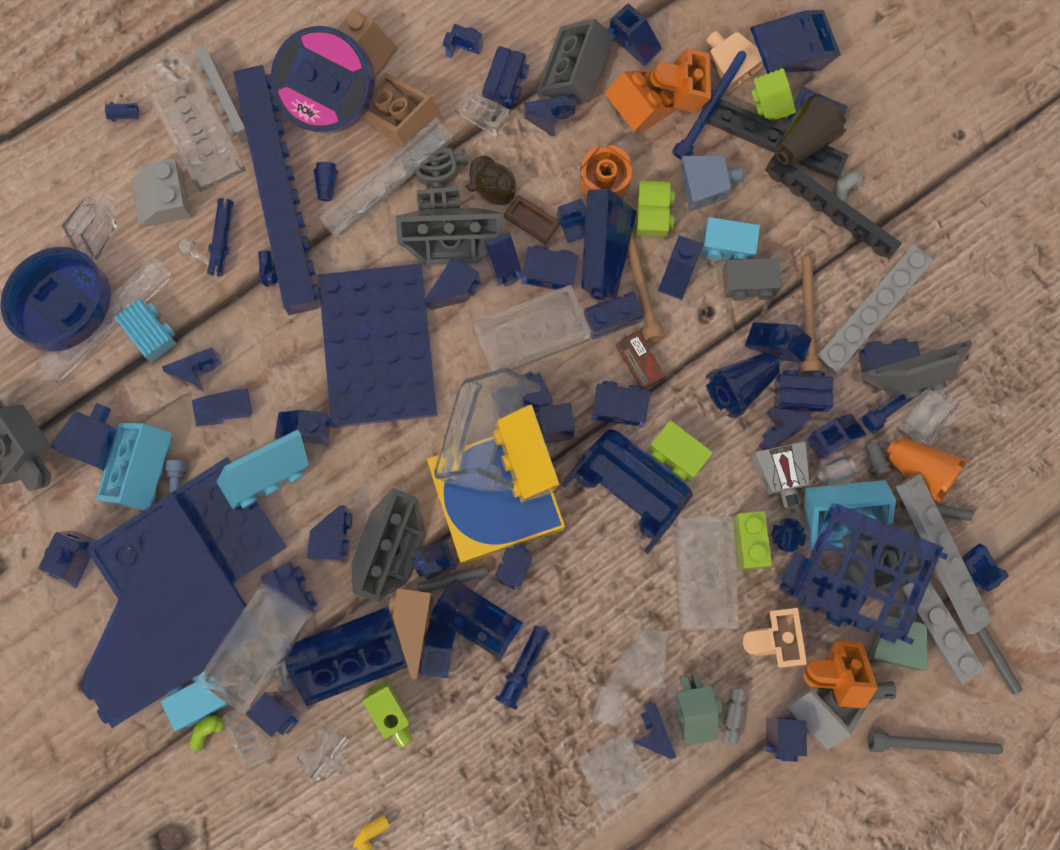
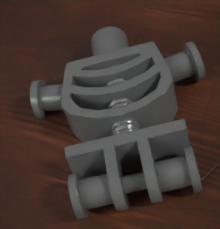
[402,134,469,210]

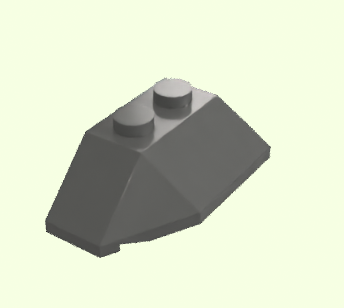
[396,208,502,265]
[860,340,972,399]
[351,488,425,602]

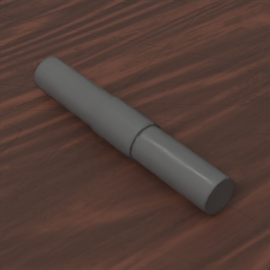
[900,499,973,521]
[417,565,488,592]
[976,627,1023,694]

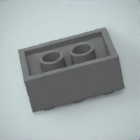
[537,19,614,105]

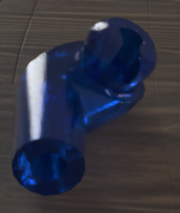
[258,250,278,287]

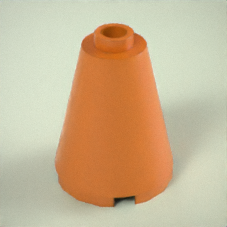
[886,437,968,506]

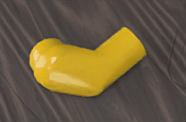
[353,815,390,850]

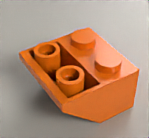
[604,70,677,132]

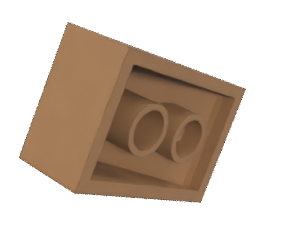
[355,73,444,153]
[389,588,435,679]

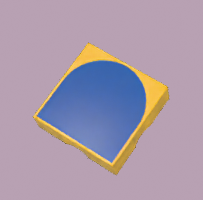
[427,437,565,565]

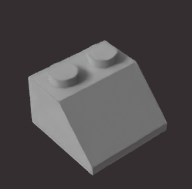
[131,158,191,228]
[788,684,867,750]

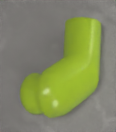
[188,715,224,751]

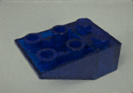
[750,10,841,74]

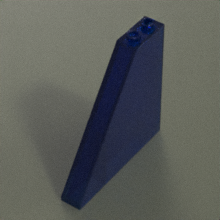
[81,492,263,728]

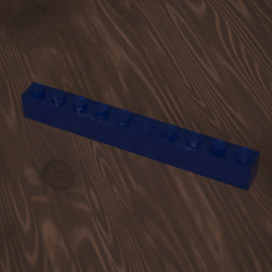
[233,65,322,315]

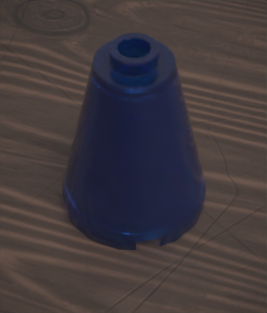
[706,353,780,418]

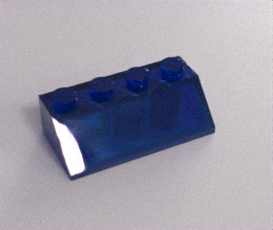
[284,607,408,706]

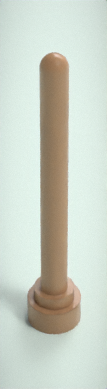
[622,224,665,343]
[800,255,822,376]

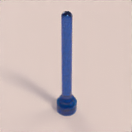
[671,51,747,160]
[861,354,969,434]

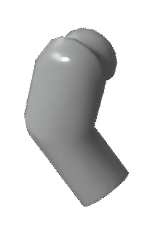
[834,171,863,203]

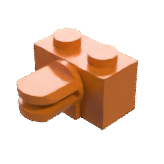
[650,48,711,113]
[803,640,878,708]

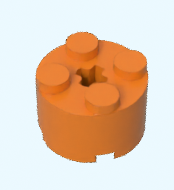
[579,145,632,207]

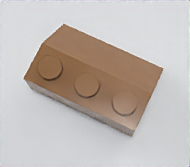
[309,8,397,100]

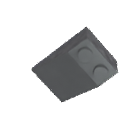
[842,521,930,595]

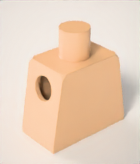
[706,31,767,95]

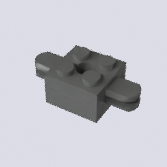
[0,400,52,491]

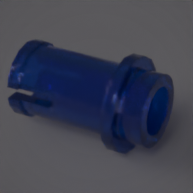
[105,101,139,122]

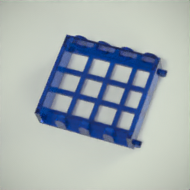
[794,503,948,645]

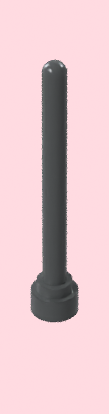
[867,729,1003,755]

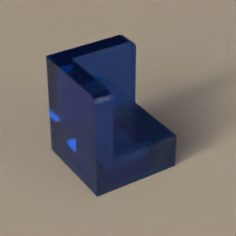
[557,198,593,243]

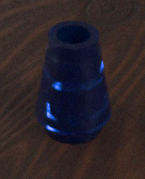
[313,162,339,201]

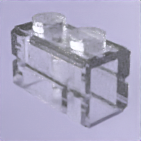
[895,389,960,446]

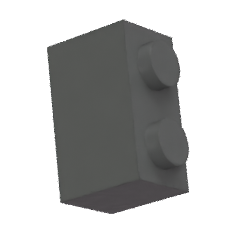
[722,258,781,301]

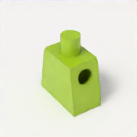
[362,678,413,748]

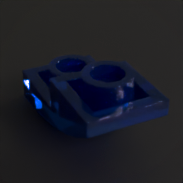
[191,388,252,427]

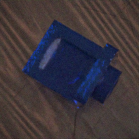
[443,24,483,58]
[962,543,1009,592]

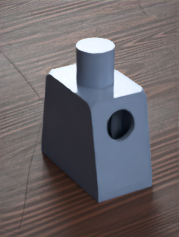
[679,155,743,211]

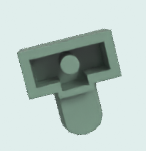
[676,673,722,746]

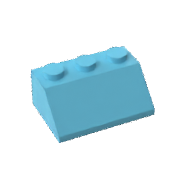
[95,423,172,511]
[217,430,309,510]
[804,480,896,550]

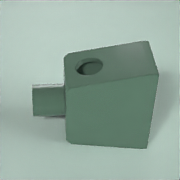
[867,603,927,671]

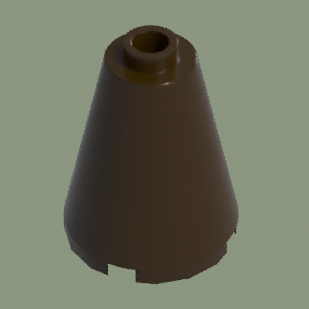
[775,94,847,165]

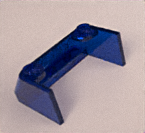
[561,429,693,554]

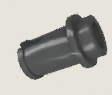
[863,441,892,477]
[869,681,896,703]

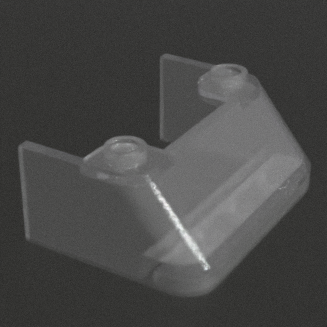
[434,367,541,493]

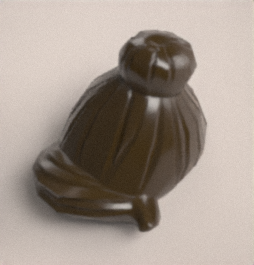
[466,155,517,205]

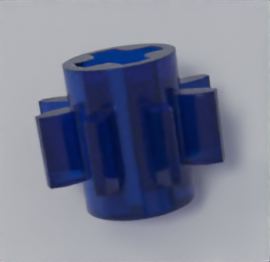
[771,518,807,552]

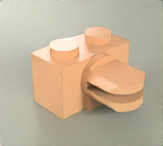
[743,608,808,669]

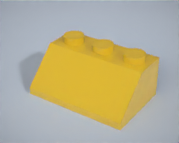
[492,405,559,503]

